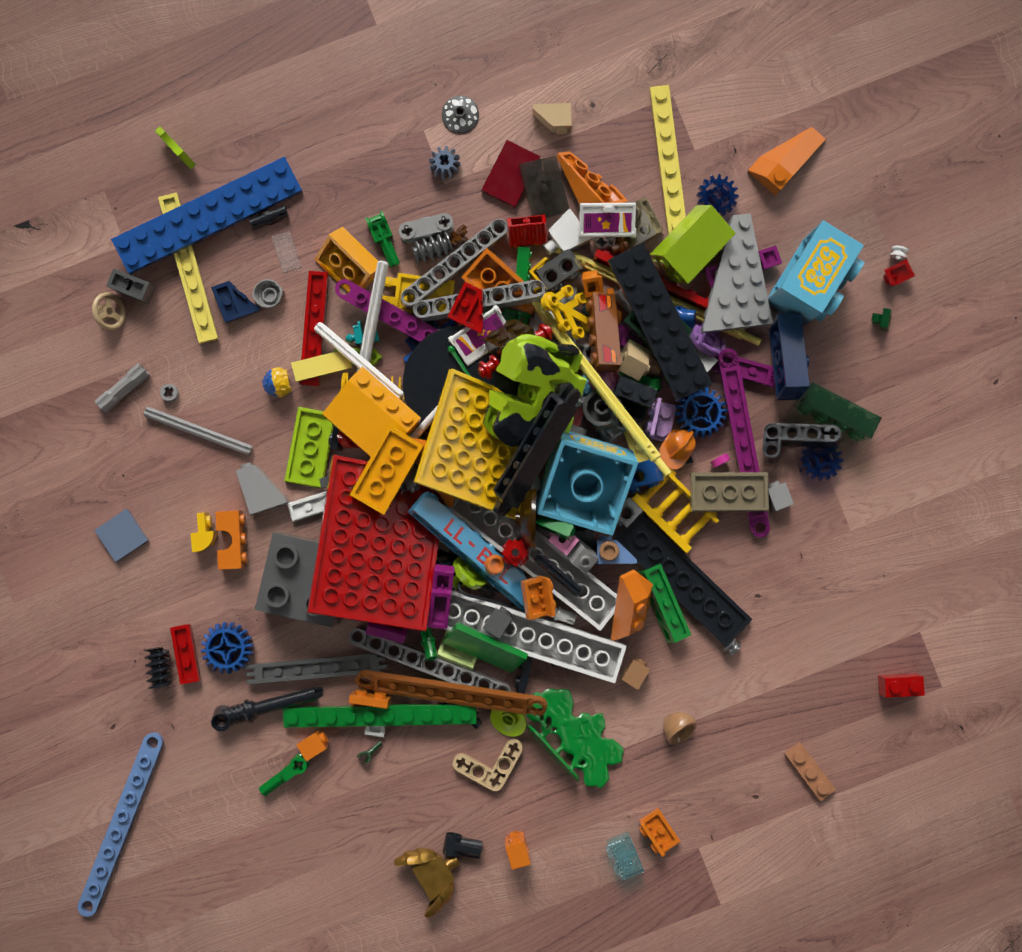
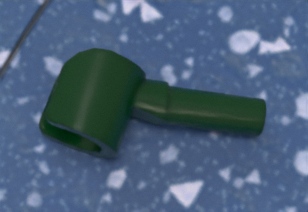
[357,741,382,764]

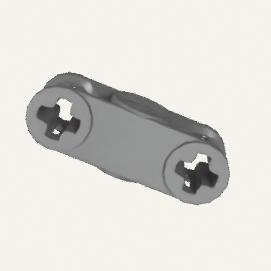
[399,213,454,244]

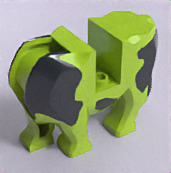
[483,334,587,447]

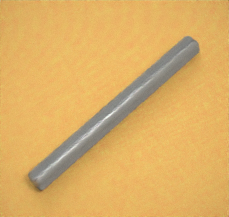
[144,407,253,455]

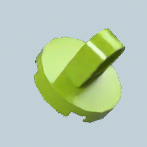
[452,556,487,590]

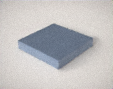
[94,509,149,562]

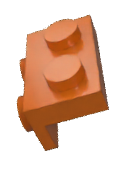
[521,576,556,620]
[348,689,391,709]
[639,808,681,857]

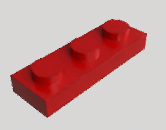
[170,623,201,685]

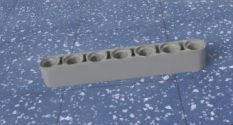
[401,219,508,309]
[413,280,547,322]

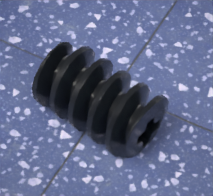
[144,647,172,689]

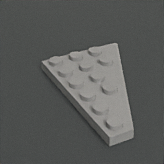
[700,214,773,334]

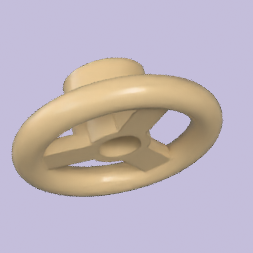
[92,292,126,331]

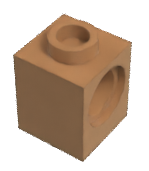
[620,658,650,690]

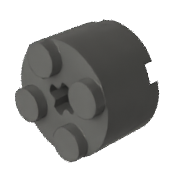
[583,388,623,430]

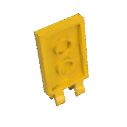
[382,273,455,319]

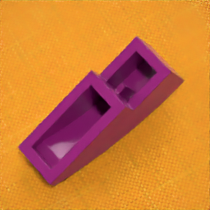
[428,564,455,629]

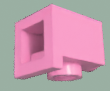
[548,532,579,555]

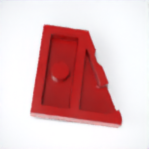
[447,282,483,334]

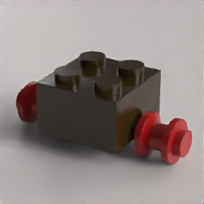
[477,319,553,380]

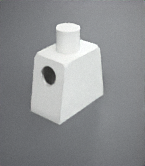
[543,209,591,255]

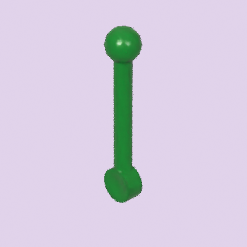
[448,345,471,376]

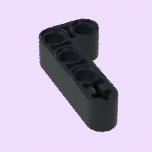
[763,423,841,464]

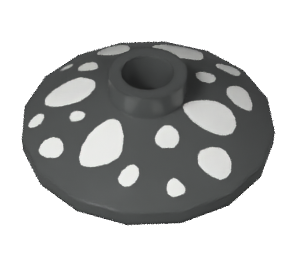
[442,96,479,133]

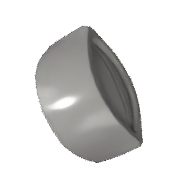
[252,279,285,308]

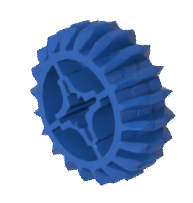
[675,387,727,439]
[200,622,254,674]

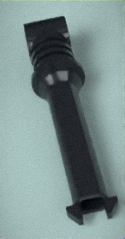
[211,687,323,731]

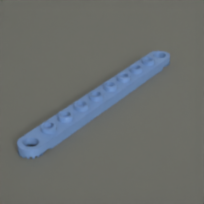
[78,732,164,917]

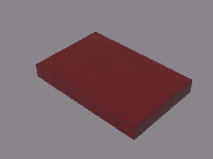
[481,140,541,208]

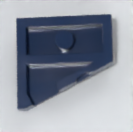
[211,281,260,324]

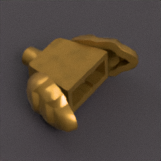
[394,847,460,918]

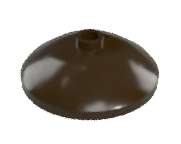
[516,489,536,549]

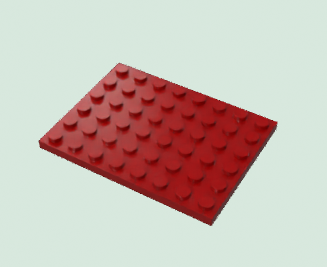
[307,455,444,631]

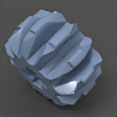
[429,146,461,180]

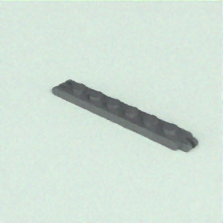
[245,653,389,684]

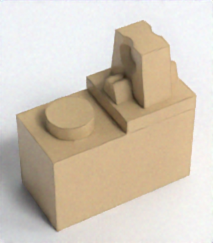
[618,339,661,381]

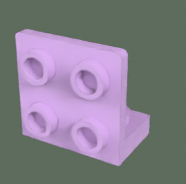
[644,398,676,442]

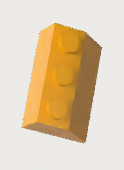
[314,227,378,293]

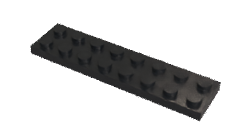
[608,243,713,401]
[614,512,752,647]

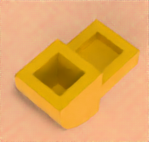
[190,512,218,552]

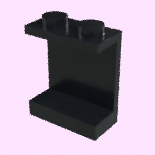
[614,376,657,420]

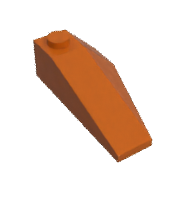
[748,127,826,196]
[556,151,628,211]
[461,248,541,314]

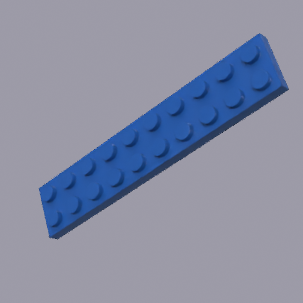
[111,156,303,275]

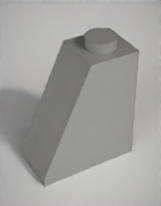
[236,463,290,515]

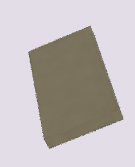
[690,472,769,512]

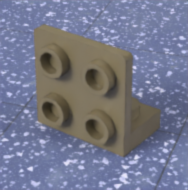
[625,197,664,249]

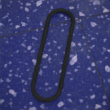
[457,582,515,607]

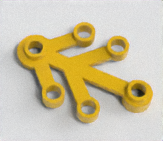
[541,285,590,340]

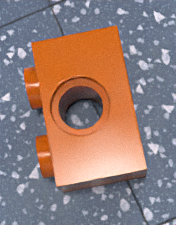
[505,831,531,870]

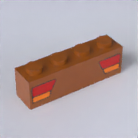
[585,293,621,373]

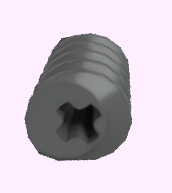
[411,232,453,265]

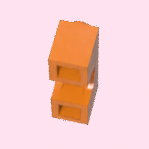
[215,510,248,570]

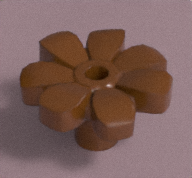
[450,224,469,247]
[610,237,629,255]

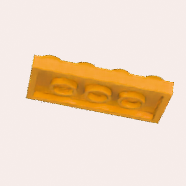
[350,425,425,515]

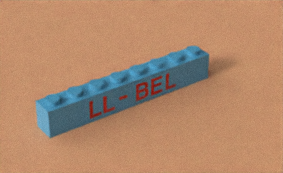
[408,492,527,611]

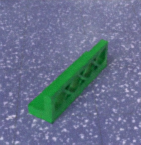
[638,564,691,643]

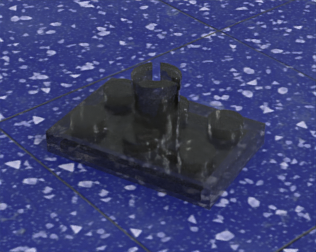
[519,155,570,218]

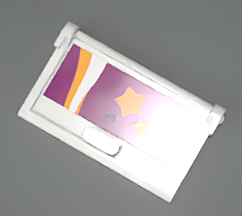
[578,203,636,238]
[448,305,506,366]

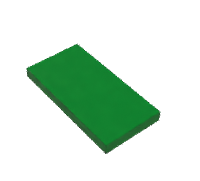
[442,622,528,673]

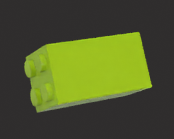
[650,205,736,284]

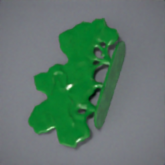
[526,688,624,788]

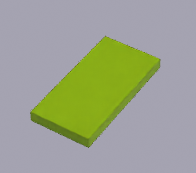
[284,407,334,489]

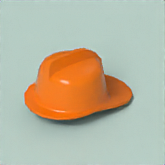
[659,429,696,470]

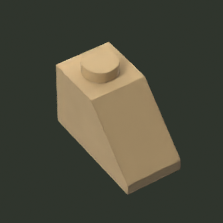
[532,103,572,134]

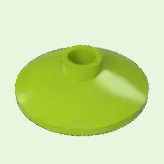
[490,710,527,737]

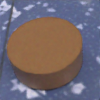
[599,541,619,561]

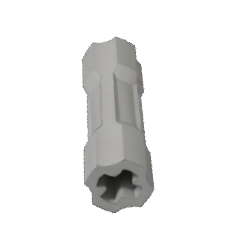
[95,363,150,413]

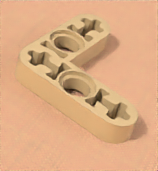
[453,738,522,791]

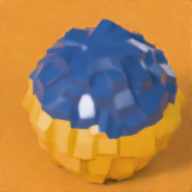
[262,367,292,398]

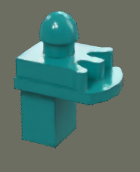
[345,321,380,346]

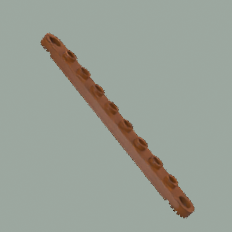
[355,670,547,716]

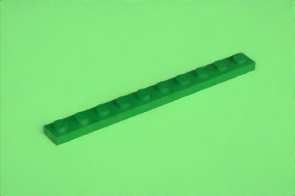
[283,703,477,728]

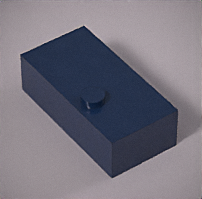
[768,313,810,401]

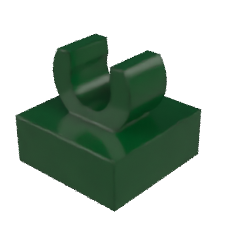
[871,308,892,332]

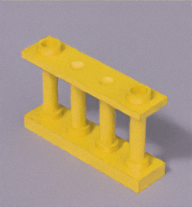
[630,469,719,553]

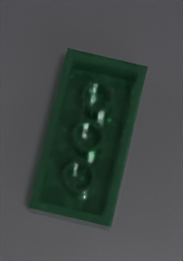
[793,382,882,442]

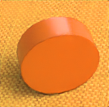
[484,555,505,575]

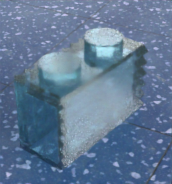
[605,831,644,881]

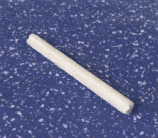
[357,261,389,371]
[314,322,404,399]

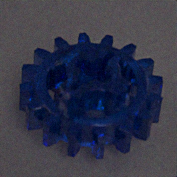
[696,174,739,216]
[799,446,843,481]

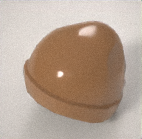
[663,712,696,745]

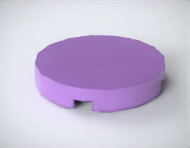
[690,324,726,357]

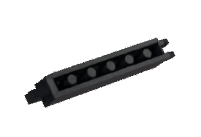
[493,383,581,516]

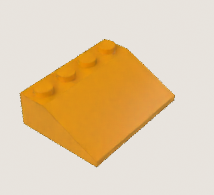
[322,366,421,457]

